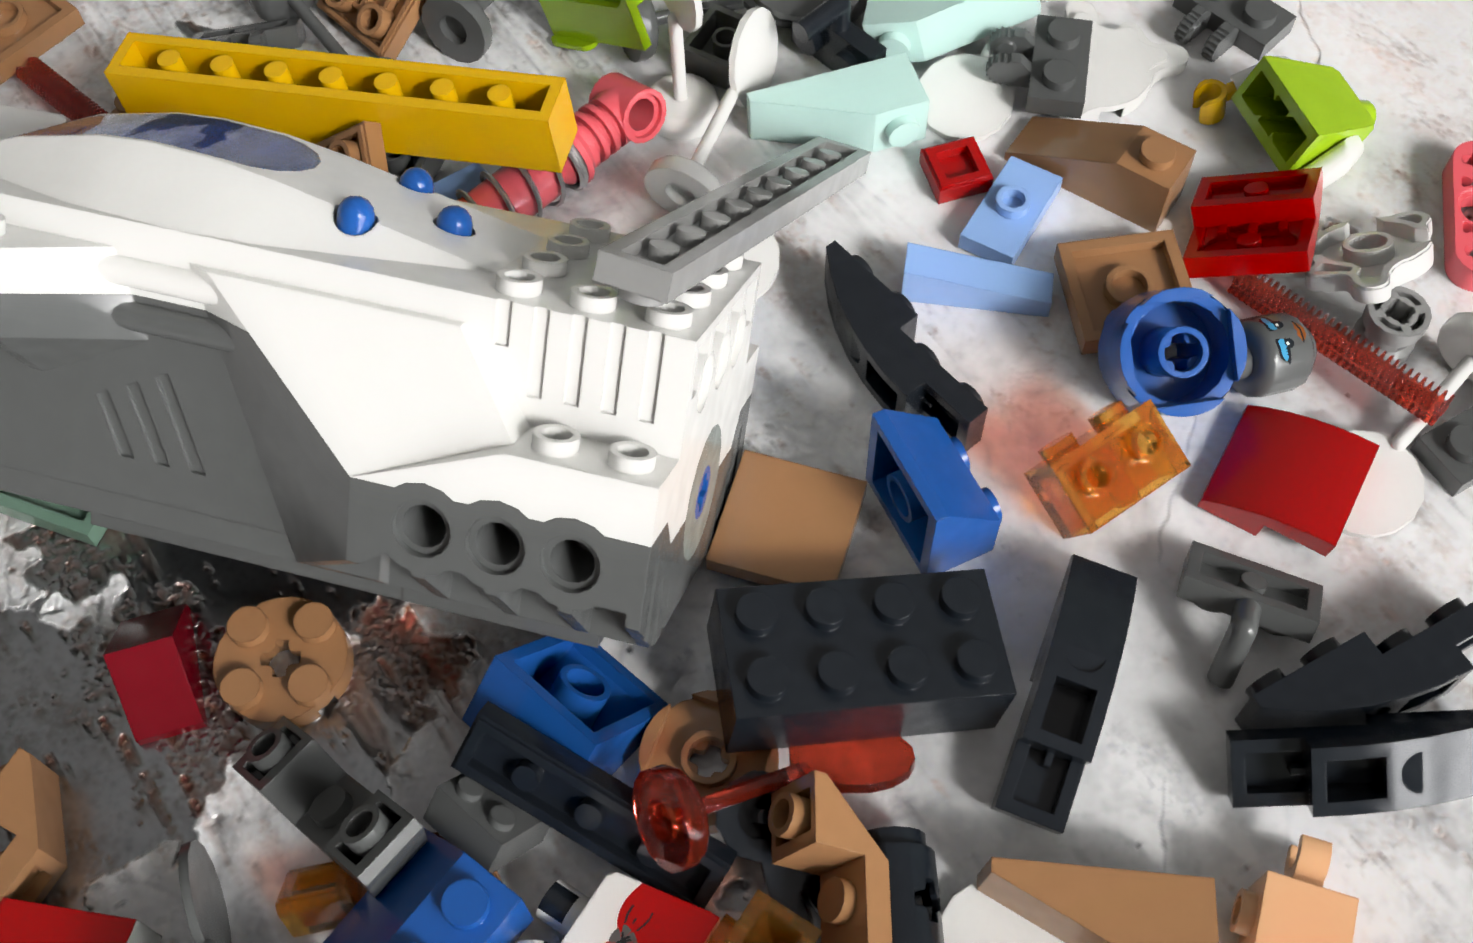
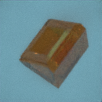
[275,861,362,938]

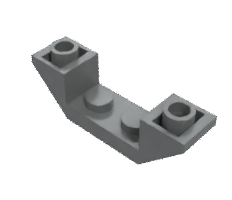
[232,716,428,898]

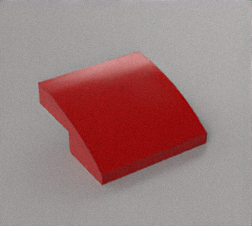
[1183,167,1323,278]
[1197,405,1380,557]

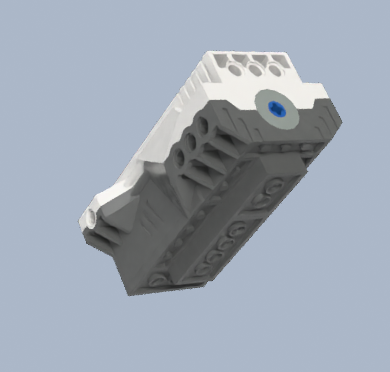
[0,112,762,648]

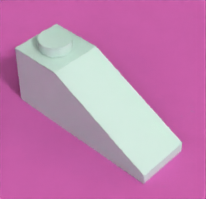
[862,0,1041,62]
[746,52,930,152]

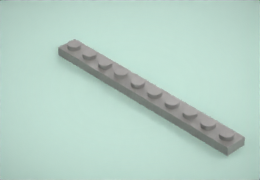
[592,136,871,307]

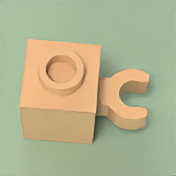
[1230,834,1359,943]

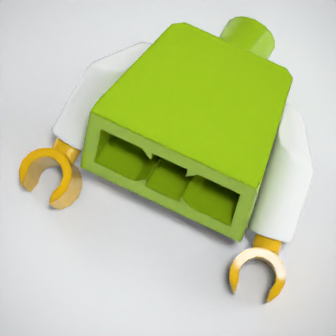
[1192,56,1376,190]

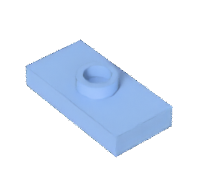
[958,156,1063,265]

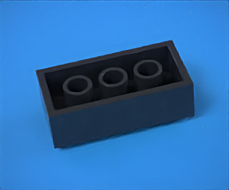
[707,569,1017,753]

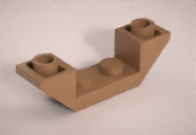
[0,747,67,903]
[768,770,892,943]

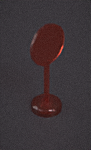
[632,736,915,874]

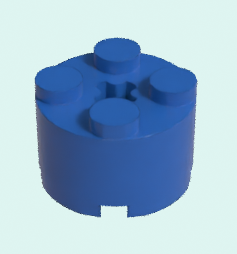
[1098,287,1247,417]

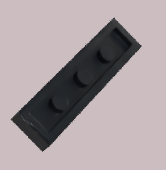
[451,701,738,909]

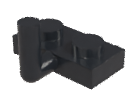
[792,0,887,71]

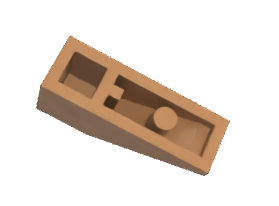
[1004,116,1197,232]
[977,857,1219,943]

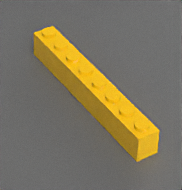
[104,32,578,173]

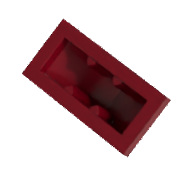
[103,604,208,746]

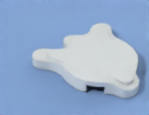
[1049,0,1189,121]
[1260,211,1434,304]

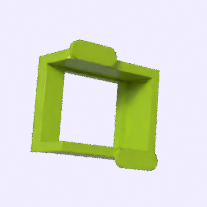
[539,0,652,52]

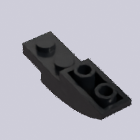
[824,240,988,452]
[990,554,1138,835]
[1234,598,1473,730]
[1225,709,1473,817]

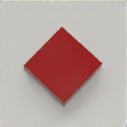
[919,136,994,204]

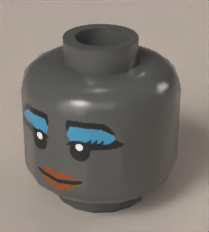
[1232,313,1317,397]

